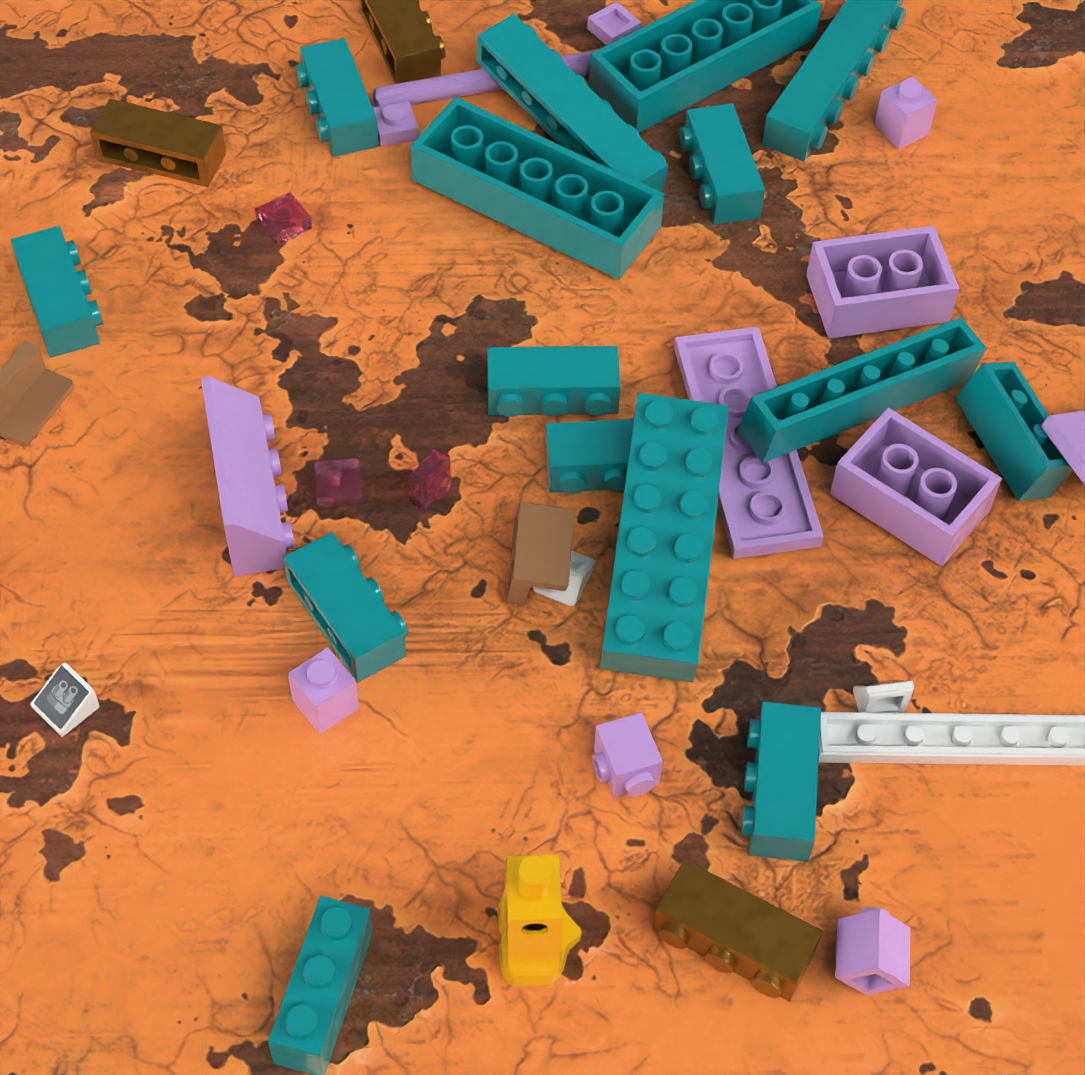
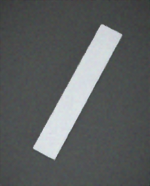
[818,712,1085,766]

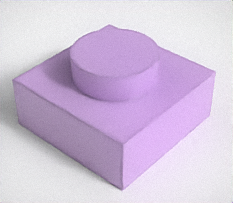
[587,2,641,45]
[373,101,419,146]

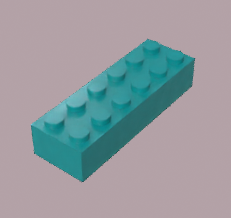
[589,0,822,133]
[410,97,664,280]
[599,393,729,683]

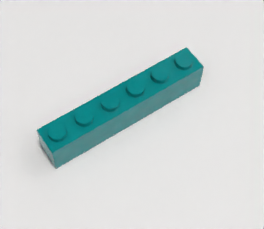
[762,0,906,162]
[476,14,668,192]
[738,317,987,463]

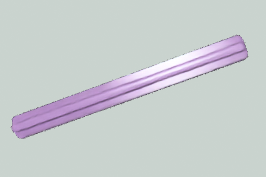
[374,50,595,107]

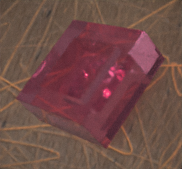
[255,192,312,245]
[409,447,452,511]
[314,458,363,509]

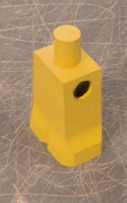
[498,854,582,987]

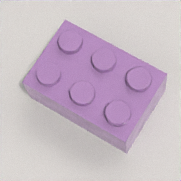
[806,225,959,339]
[830,407,1002,566]

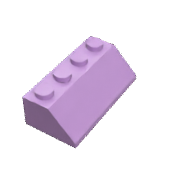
[201,376,295,577]

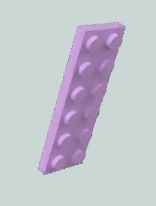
[674,327,824,559]

